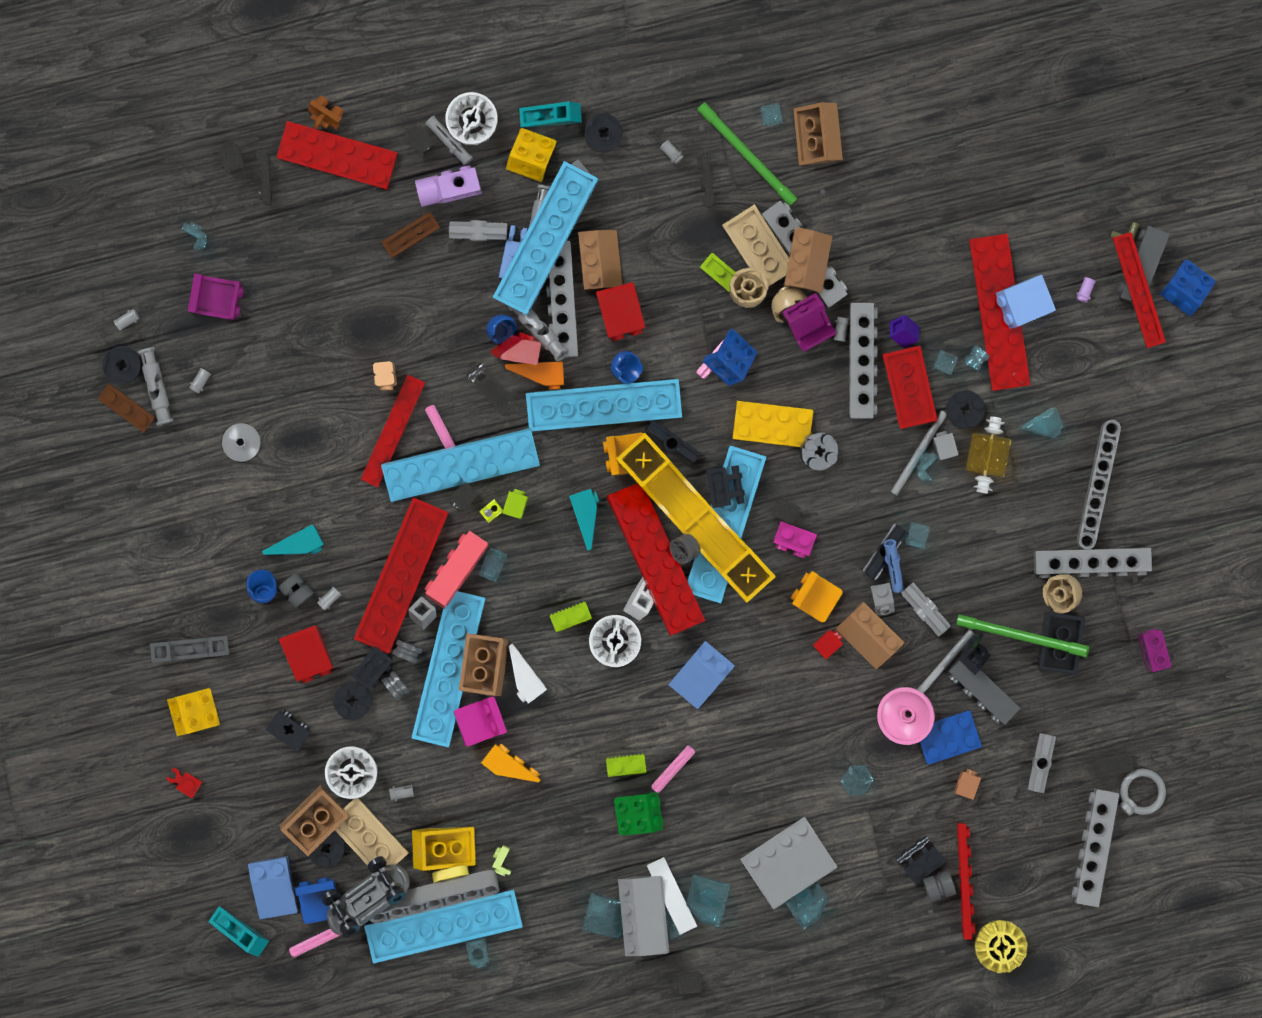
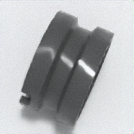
[670,534,700,564]
[392,639,422,664]
[382,671,410,701]

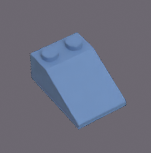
[668,641,735,709]
[248,856,298,919]

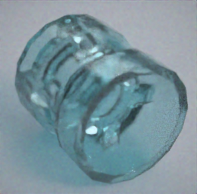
[963,345,990,372]

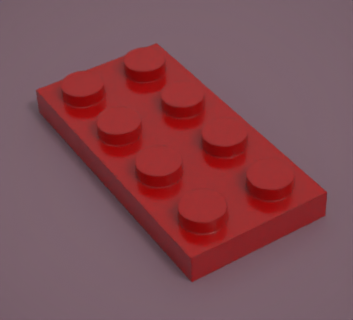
[883,346,938,429]

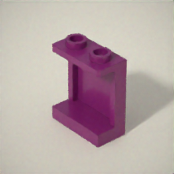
[188,273,244,320]
[783,293,836,352]
[1137,629,1171,672]

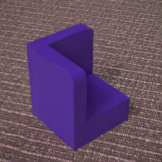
[890,315,919,348]

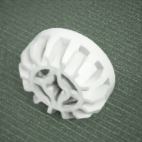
[445,92,498,145]
[589,615,641,667]
[325,746,378,799]

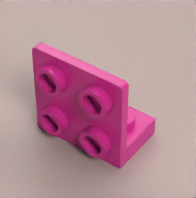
[453,696,507,746]

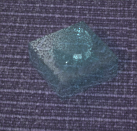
[760,103,783,126]

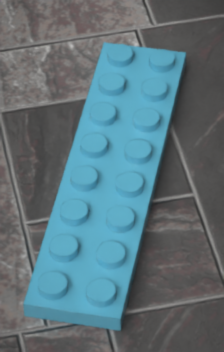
[493,161,599,315]
[526,379,682,431]
[381,428,540,502]
[688,446,766,603]
[412,591,486,747]
[364,889,523,963]

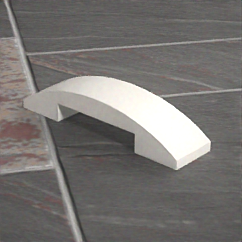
[647,857,697,935]

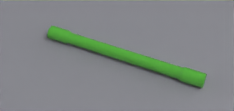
[697,102,798,206]
[957,615,1089,657]

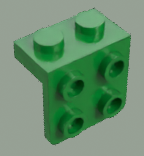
[614,792,663,836]

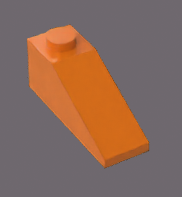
[505,362,564,390]

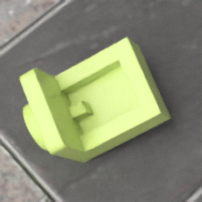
[492,845,512,876]

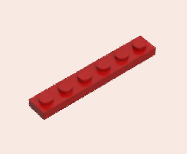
[1112,232,1166,348]
[360,375,425,487]
[957,822,975,940]

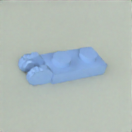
[499,225,527,278]

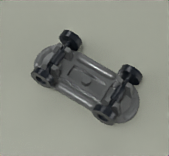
[321,856,410,938]

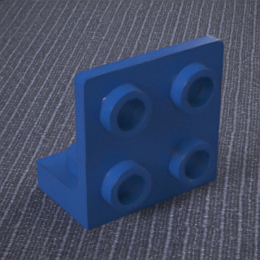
[703,329,757,386]

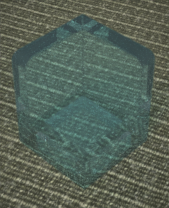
[931,350,959,375]
[905,522,930,549]
[841,765,874,796]

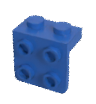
[1160,260,1215,316]
[295,877,337,924]

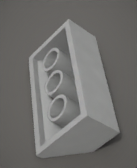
[618,876,669,956]

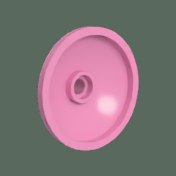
[877,687,935,745]

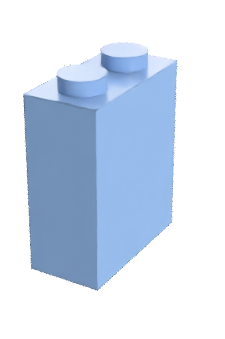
[995,275,1056,329]

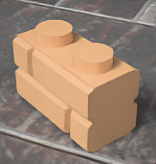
[373,361,397,391]

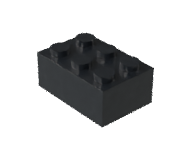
[1036,612,1085,675]

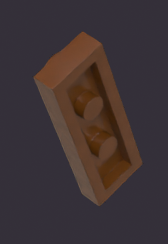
[382,212,440,258]
[98,384,156,433]

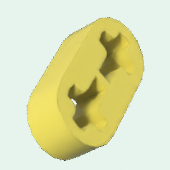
[432,865,469,883]

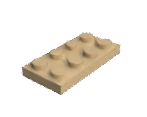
[722,204,789,287]
[335,798,409,865]

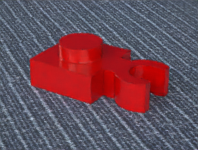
[166,768,203,798]

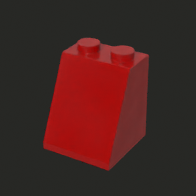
[596,282,645,341]
[279,625,334,684]

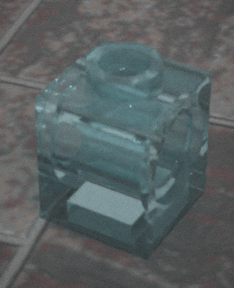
[466,938,490,968]

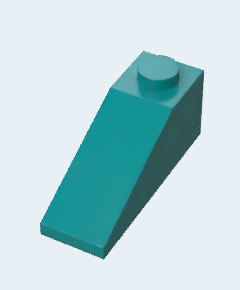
[519,101,582,128]
[569,489,599,551]
[262,524,325,555]
[208,906,269,957]

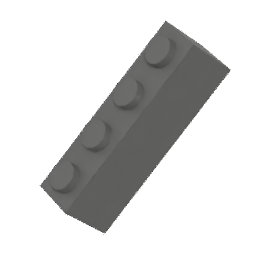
[1117,226,1170,304]
[948,660,1021,725]

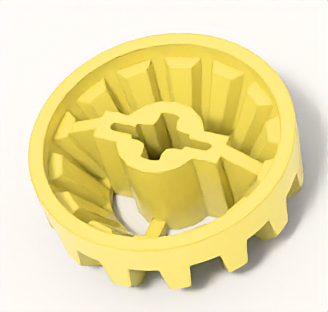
[975,920,1028,973]

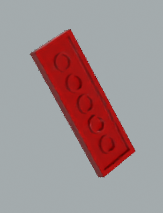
[276,121,398,190]

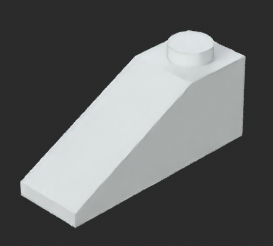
[623,577,654,621]
[509,643,547,704]

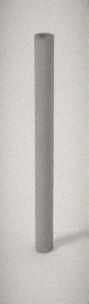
[891,410,947,495]
[917,629,975,694]

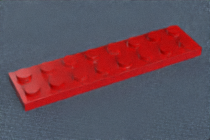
[969,234,1030,391]
[606,483,705,636]
[354,497,449,654]

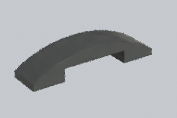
[150,636,229,663]

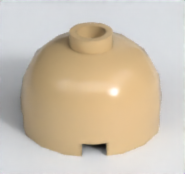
[729,268,768,308]
[771,287,807,323]
[1043,574,1082,613]

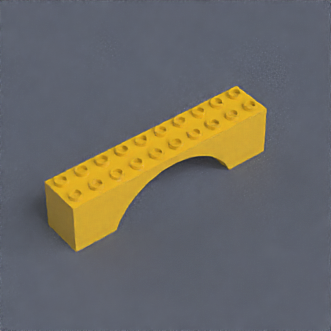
[616,433,776,603]

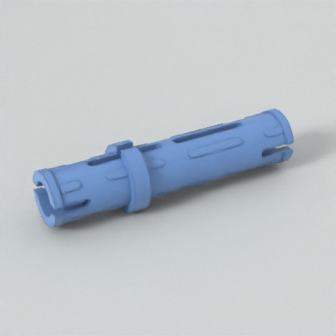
[884,539,904,593]

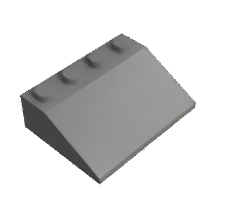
[740,817,838,910]

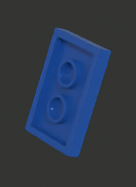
[920,710,982,765]

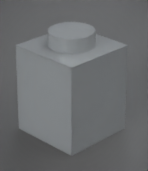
[932,431,959,461]
[408,596,437,630]

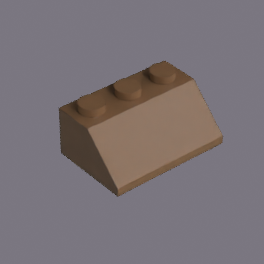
[793,102,843,166]
[784,227,832,293]
[578,230,622,291]
[836,602,904,669]
[459,633,509,696]
[280,785,349,856]

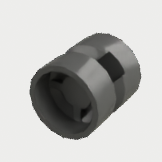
[278,572,314,608]
[923,871,956,903]

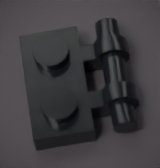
[706,465,745,508]
[896,836,946,885]

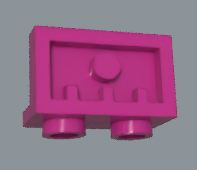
[773,521,817,558]

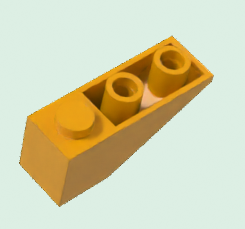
[481,744,541,782]

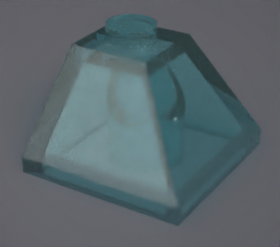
[1018,407,1064,439]
[686,874,730,927]
[785,882,828,929]
[583,893,622,939]

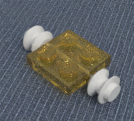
[966,416,1011,494]

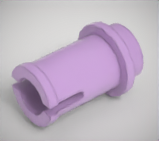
[1076,277,1096,303]

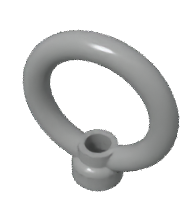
[1119,769,1166,816]

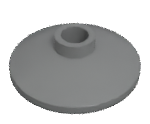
[222,423,261,462]

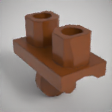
[308,95,344,130]

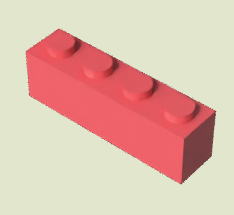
[425,531,488,609]

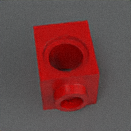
[812,630,843,659]

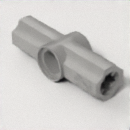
[449,220,507,241]
[901,582,950,637]
[1027,733,1056,793]

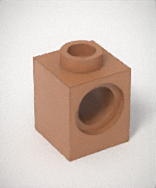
[954,769,981,800]

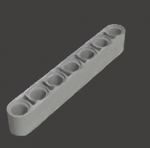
[1077,420,1121,550]
[370,870,499,923]

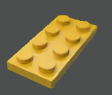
[733,401,813,447]

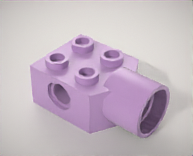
[415,165,482,207]

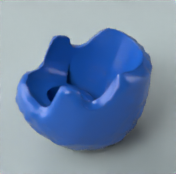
[486,314,518,344]
[611,351,643,384]
[246,569,277,603]

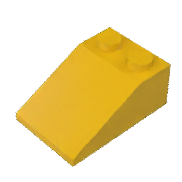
[412,827,476,871]

